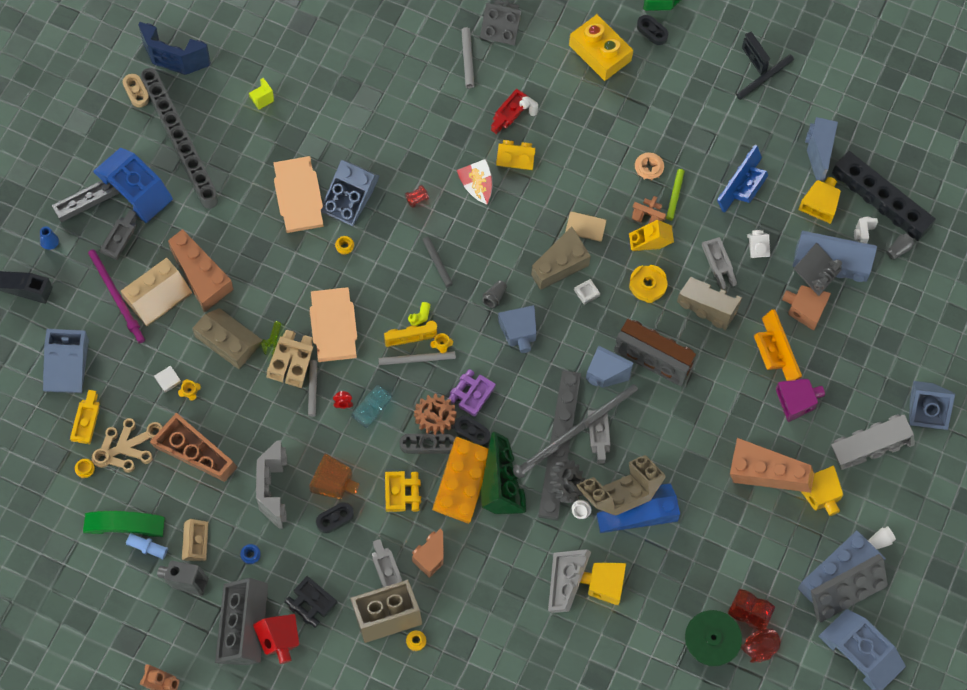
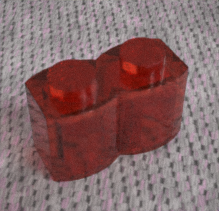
[728,589,775,631]

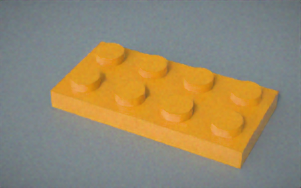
[432,437,489,524]

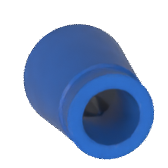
[40,226,59,250]

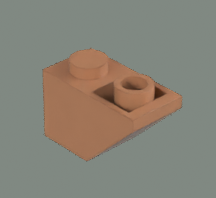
[412,529,443,578]

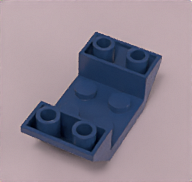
[138,22,211,75]

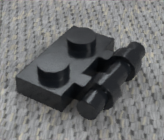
[284,576,337,628]

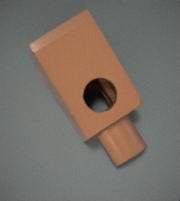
[782,286,831,330]

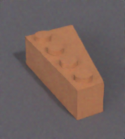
[168,229,234,313]
[150,413,238,482]
[730,438,814,493]

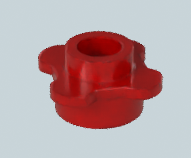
[333,391,353,409]

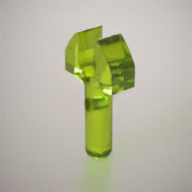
[261,321,281,356]

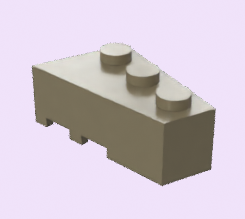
[531,227,591,290]
[677,277,742,330]

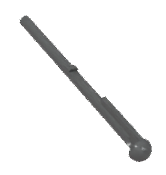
[513,384,638,478]

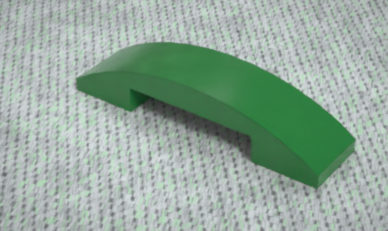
[83,511,165,537]

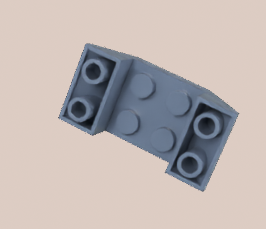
[818,609,906,690]

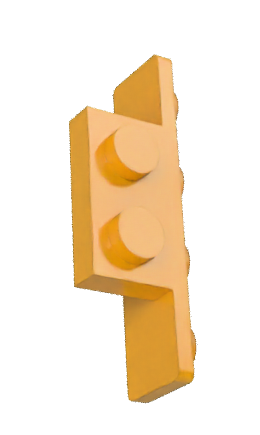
[754,309,802,381]

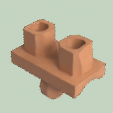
[632,196,666,224]
[140,665,180,690]

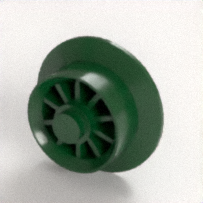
[685,610,742,666]

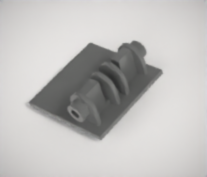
[794,243,842,296]

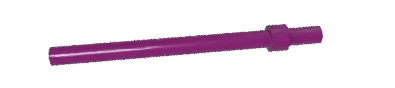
[88,249,145,344]

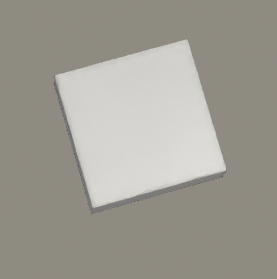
[574,279,600,305]
[154,366,181,393]

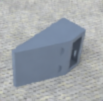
[321,160,380,226]
[43,329,89,393]

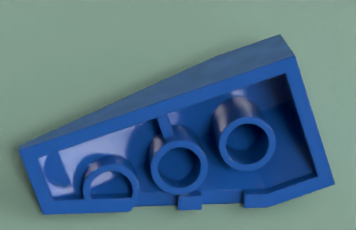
[597,483,680,533]

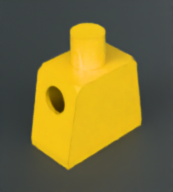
[798,177,841,224]
[801,465,843,516]
[580,563,626,605]

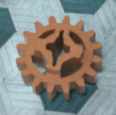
[414,394,456,435]

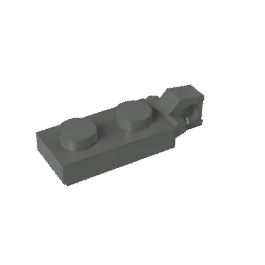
[100,210,138,260]

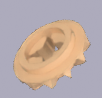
[635,153,664,181]

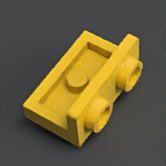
[496,140,536,170]

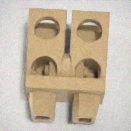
[266,330,313,388]

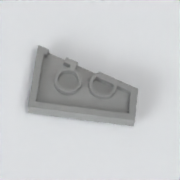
[548,549,591,613]

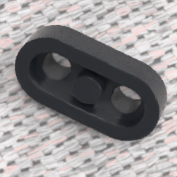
[637,15,668,45]
[455,416,490,447]
[316,503,354,533]

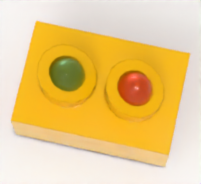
[569,14,633,81]

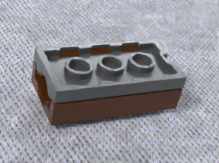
[614,319,696,387]

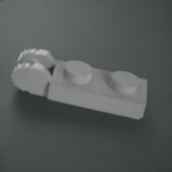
[702,237,737,290]

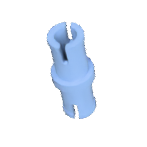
[126,533,168,560]

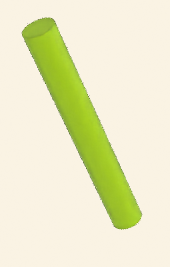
[666,169,685,221]

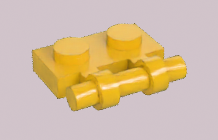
[385,471,421,512]

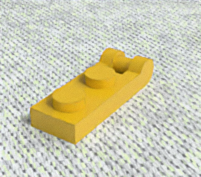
[384,321,437,347]

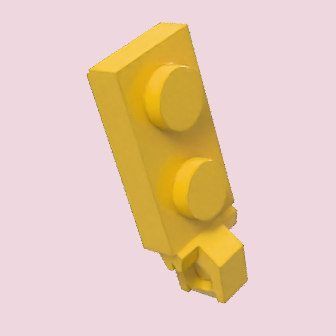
[70,390,100,444]

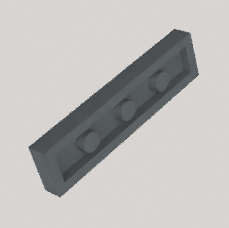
[52,180,120,222]

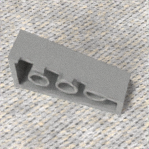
[831,414,915,470]

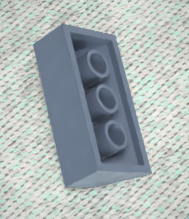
[793,231,877,282]

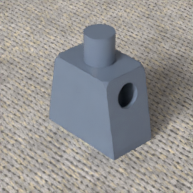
[498,305,536,353]

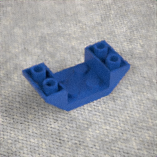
[93,148,173,223]

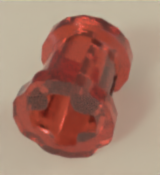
[405,185,429,208]

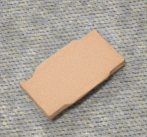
[273,156,324,233]
[310,287,357,362]

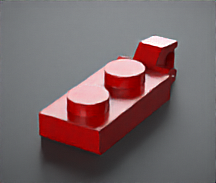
[491,89,529,134]

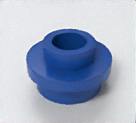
[240,544,261,564]

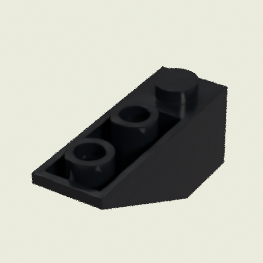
[0,271,53,304]

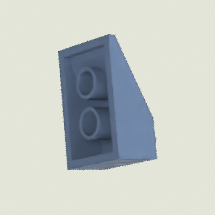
[805,117,838,182]

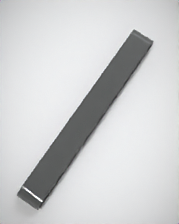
[141,68,218,209]

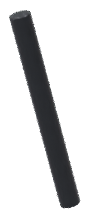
[736,54,794,100]

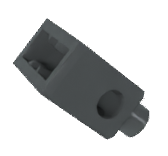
[157,561,209,597]

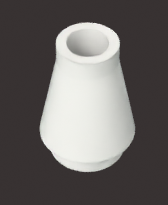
[868,526,896,549]

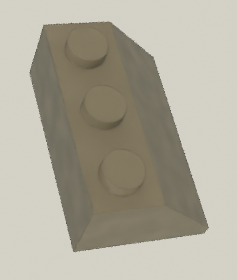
[193,308,264,369]
[350,580,423,643]

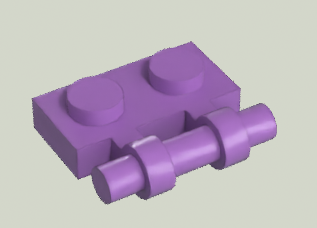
[448,369,496,417]

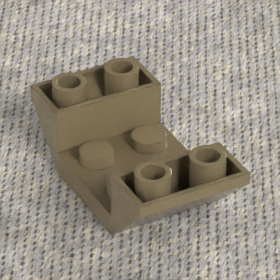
[577,455,665,516]

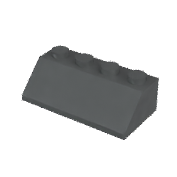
[215,578,268,665]

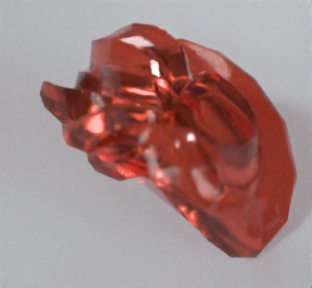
[741,628,781,663]

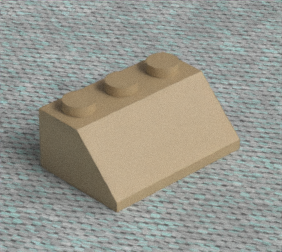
[121,258,192,327]

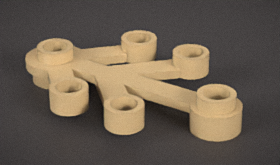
[92,418,162,473]

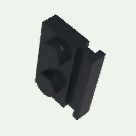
[742,31,770,75]

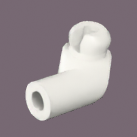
[519,96,538,116]

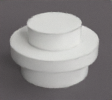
[572,500,591,519]

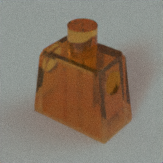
[309,453,360,499]

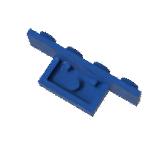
[717,145,768,212]

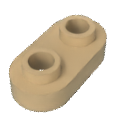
[123,74,149,108]

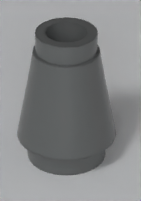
[886,233,915,260]
[482,280,507,308]

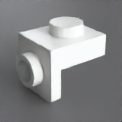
[854,217,878,244]
[747,230,770,258]

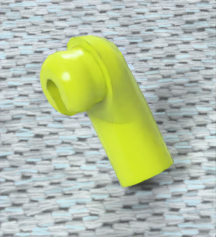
[408,302,431,326]

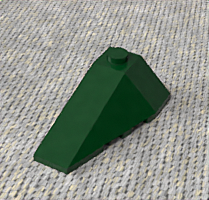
[481,431,526,514]

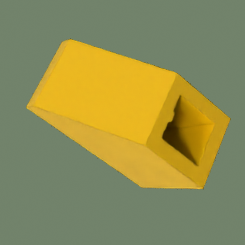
[629,220,674,251]

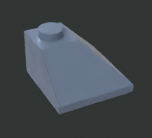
[586,346,633,388]
[909,381,955,430]

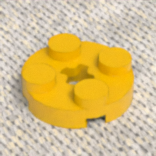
[629,265,667,303]

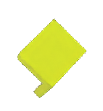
[249,78,274,110]

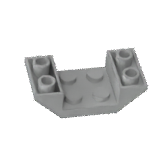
[256,440,287,529]

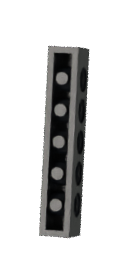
[832,151,936,241]

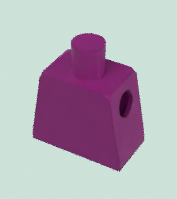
[775,379,825,422]

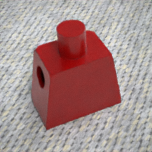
[253,614,299,664]

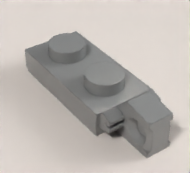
[588,410,610,464]
[372,539,402,587]

